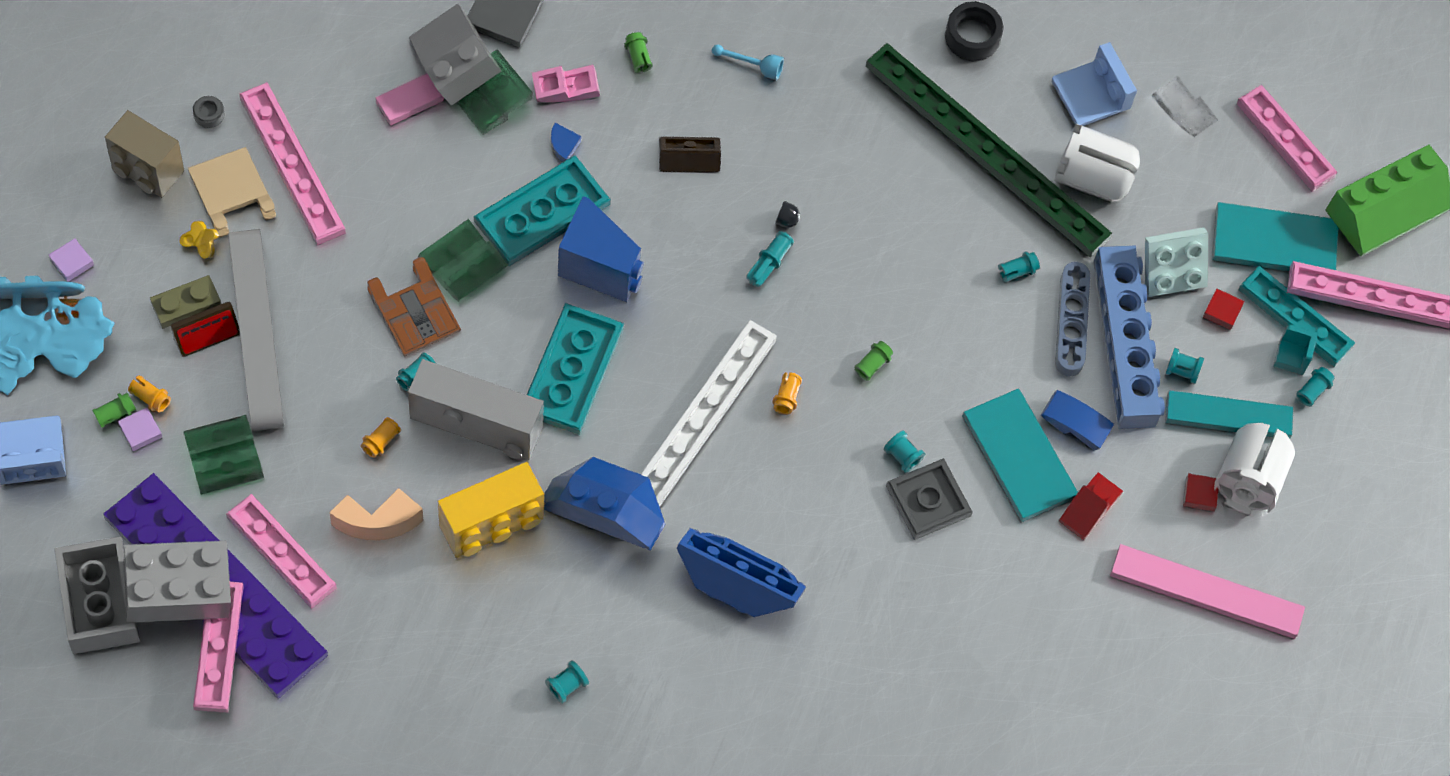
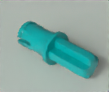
[746,231,794,287]

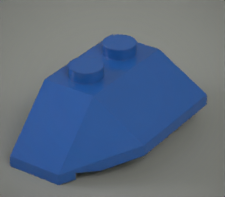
[544,457,666,551]
[676,528,806,617]

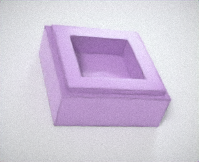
[49,238,94,282]
[118,408,162,451]

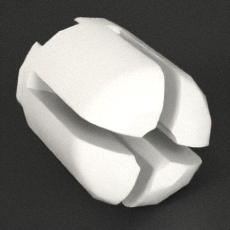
[1054,124,1140,202]
[1214,423,1295,515]

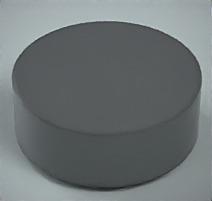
[193,96,225,128]

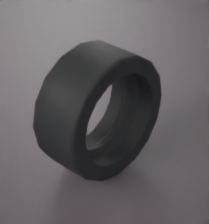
[945,1,1004,61]

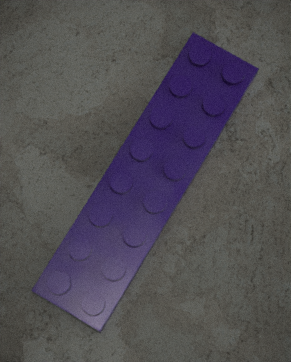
[103,473,328,699]

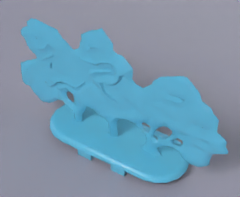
[0,276,115,395]

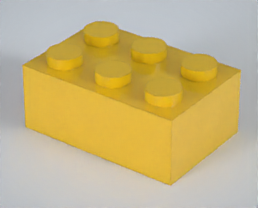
[438,462,544,558]

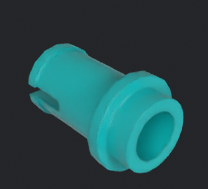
[998,251,1040,283]
[396,352,436,392]
[1296,367,1335,407]

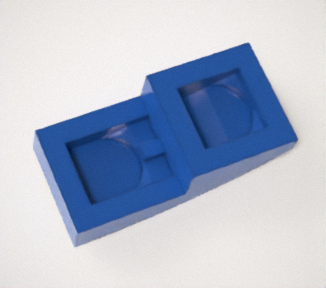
[1040,390,1114,451]

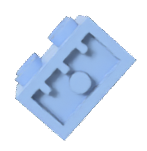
[1052,42,1137,126]
[0,415,66,485]

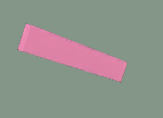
[239,82,346,245]
[1287,261,1450,329]
[1110,544,1305,639]

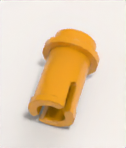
[772,372,802,415]
[128,375,171,413]
[361,417,401,458]

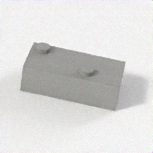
[408,359,544,460]

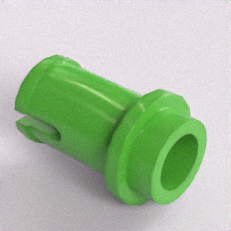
[624,32,653,73]
[854,341,893,381]
[92,393,136,428]

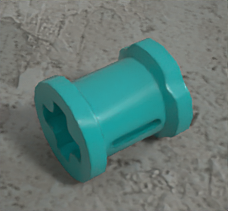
[1165,348,1204,384]
[883,430,926,473]
[545,660,589,704]

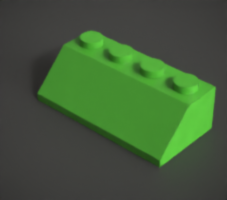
[1325,144,1450,257]

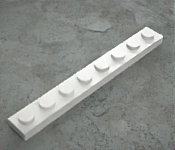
[641,320,777,507]

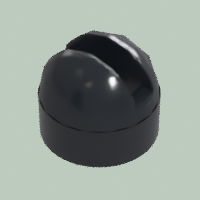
[775,201,800,228]

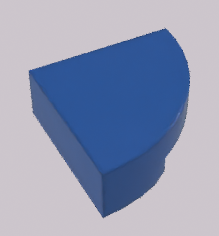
[551,122,582,162]

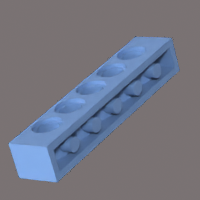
[1094,245,1165,429]

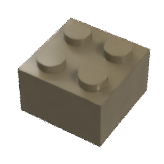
[105,110,184,198]

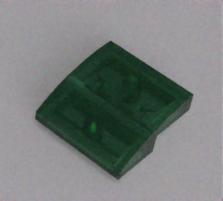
[456,49,533,135]
[418,219,508,302]
[183,415,264,495]

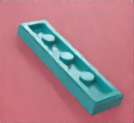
[1238,266,1355,367]
[1165,390,1293,439]

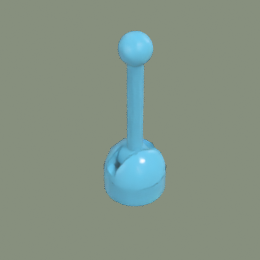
[712,45,784,80]

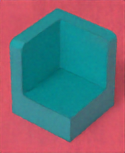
[1273,324,1318,375]

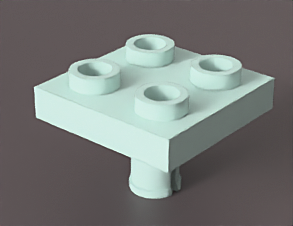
[1145,227,1208,297]

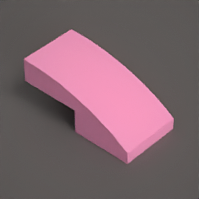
[532,65,600,102]

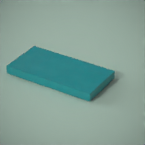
[474,155,611,266]
[1212,202,1338,271]
[527,303,624,435]
[962,388,1078,523]

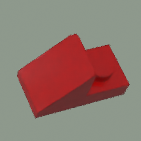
[1059,472,1123,540]

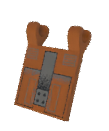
[367,257,461,357]

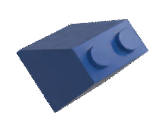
[558,196,644,302]

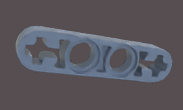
[1055,262,1090,376]

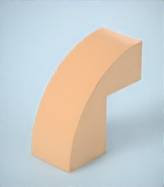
[330,488,423,540]

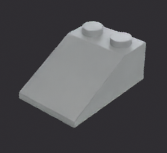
[409,3,501,106]

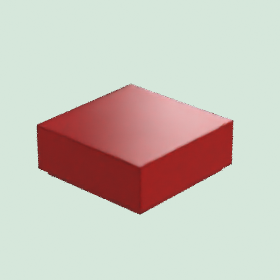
[1203,288,1245,330]
[1183,473,1219,512]

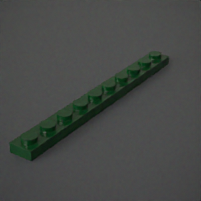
[865,43,1112,258]

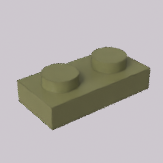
[150,275,221,329]

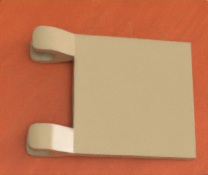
[188,147,276,237]

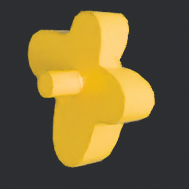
[179,221,218,259]

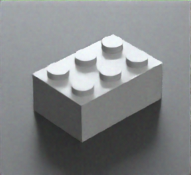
[54,536,140,654]
[123,541,231,623]

